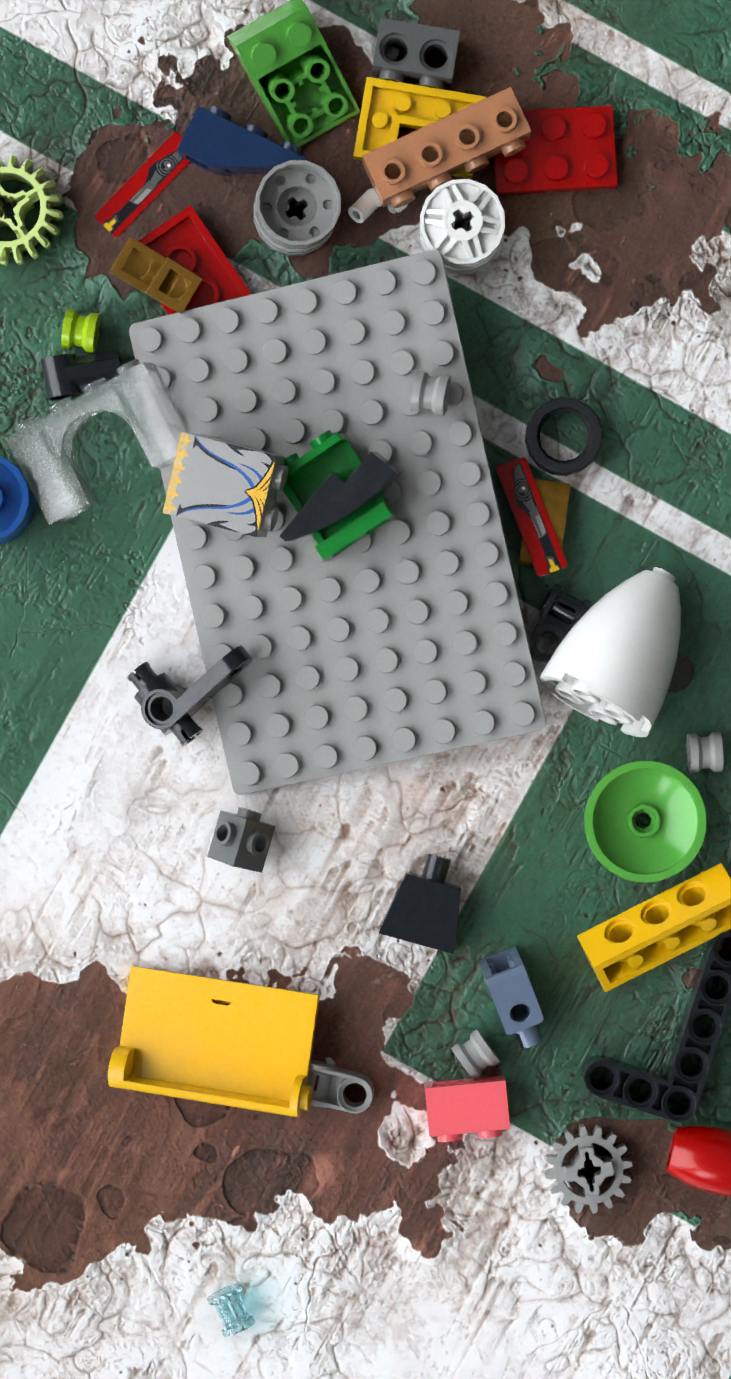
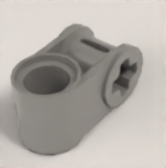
[307,1059,375,1114]

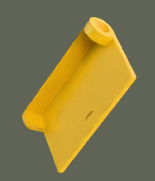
[108,966,320,1118]

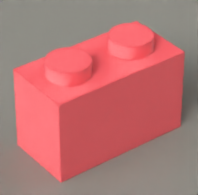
[424,1075,510,1142]

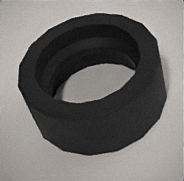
[525,397,603,476]

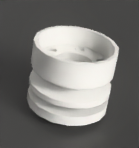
[419,179,505,275]

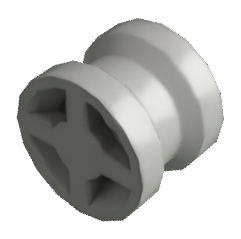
[410,370,452,416]
[686,732,724,773]
[451,1029,500,1081]

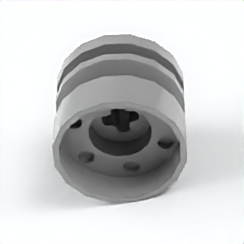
[253,160,341,256]

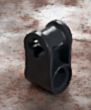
[528,583,591,663]

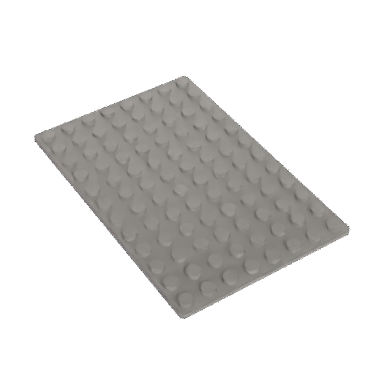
[129,250,546,795]

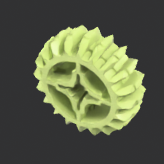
[0,155,64,266]

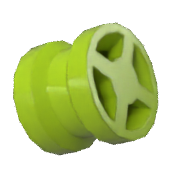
[61,308,101,353]

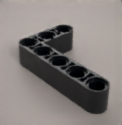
[581,929,731,1122]

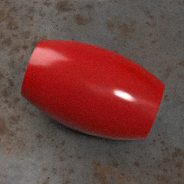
[666,1125,731,1196]

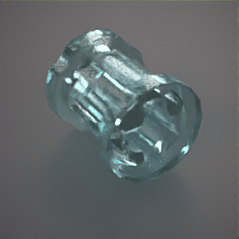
[207,1283,256,1337]

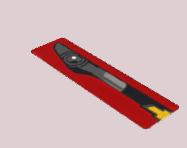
[95,132,190,237]
[496,457,567,577]

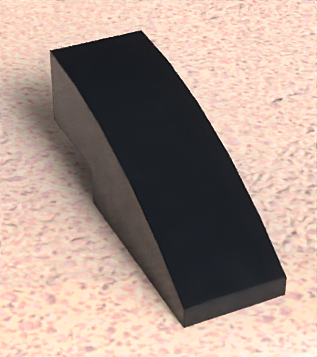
[280,451,402,541]

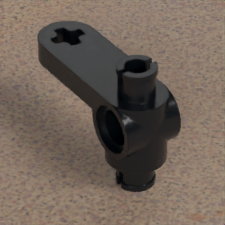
[127,645,253,746]

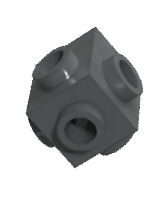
[207,807,276,873]

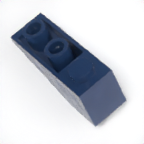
[177,106,308,175]

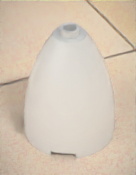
[539,567,681,737]

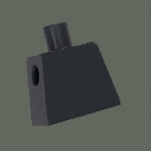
[379,853,461,954]

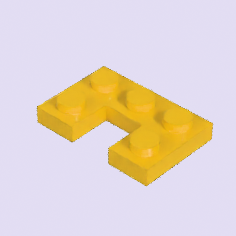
[353,77,486,179]

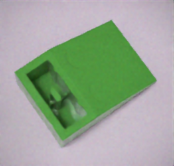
[227,0,361,147]

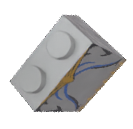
[163,432,288,537]

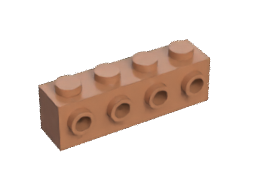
[362,87,531,208]

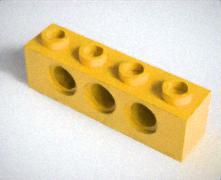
[577,863,731,992]

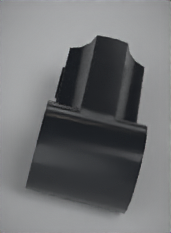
[41,349,125,401]

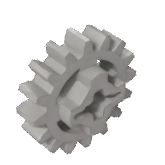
[544,1124,632,1214]

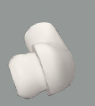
[348,188,408,223]

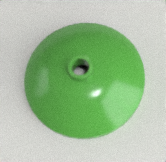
[584,761,707,883]

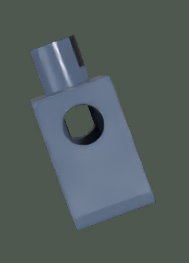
[478,946,545,1048]

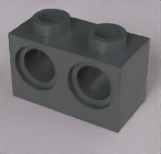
[372,17,460,89]

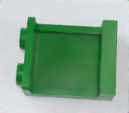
[283,430,397,561]

